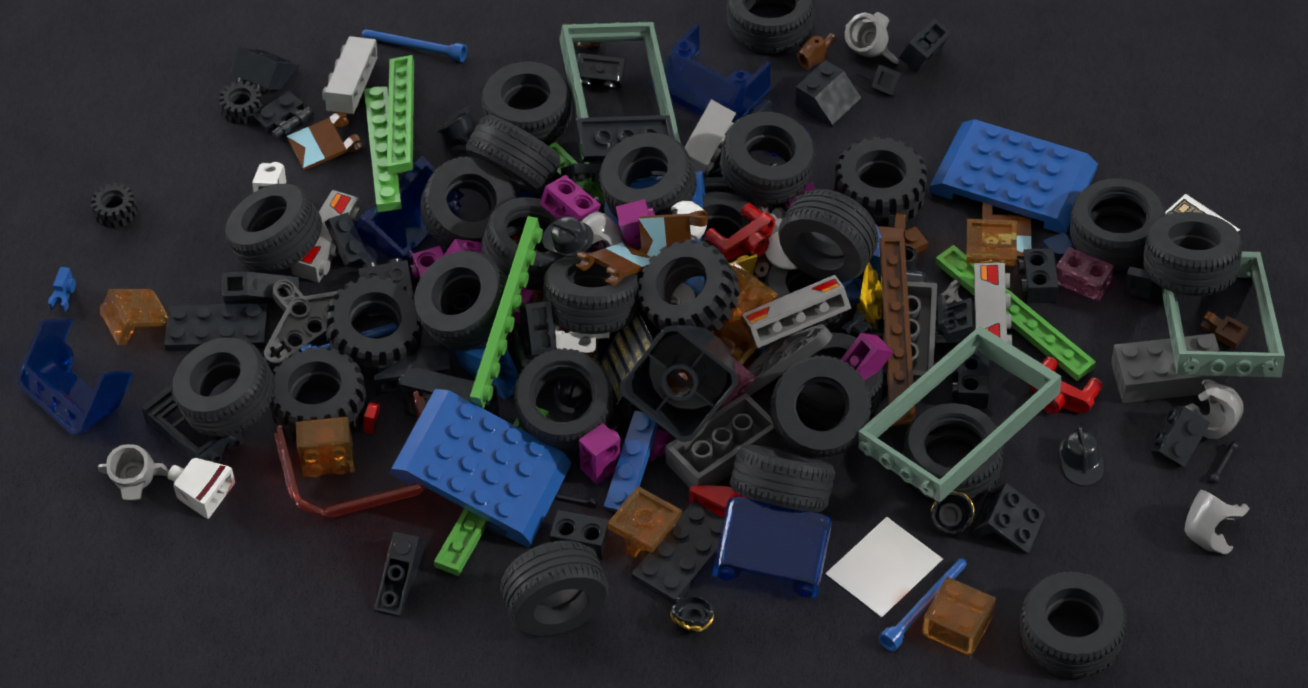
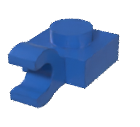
[48,267,76,312]

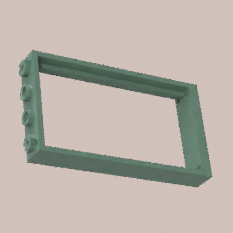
[559,22,681,164]
[1161,252,1285,377]
[859,326,1061,502]

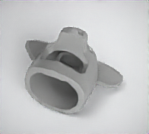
[845,12,898,64]
[98,444,169,501]

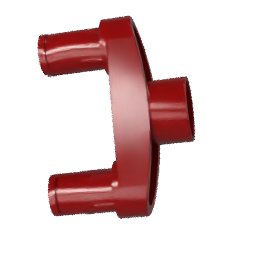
[704,203,775,261]
[1027,357,1103,414]

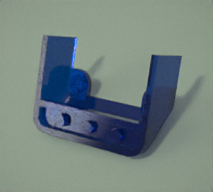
[664,23,771,123]
[17,318,133,435]

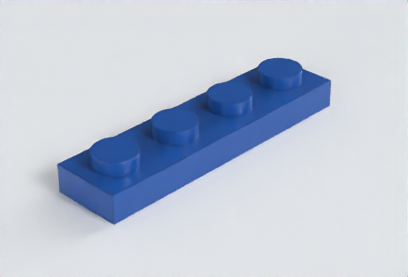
[604,411,659,515]

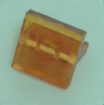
[965,219,1017,266]
[608,486,682,557]

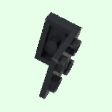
[358,258,413,317]

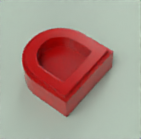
[363,403,380,434]

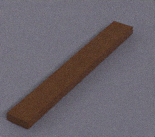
[879,237,916,428]

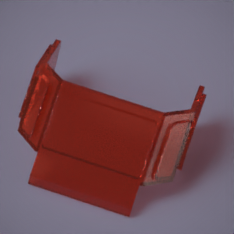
[274,391,426,517]

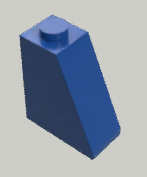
[452,344,519,400]

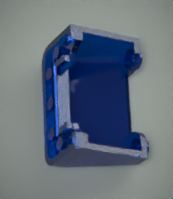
[355,156,465,262]
[712,497,832,598]

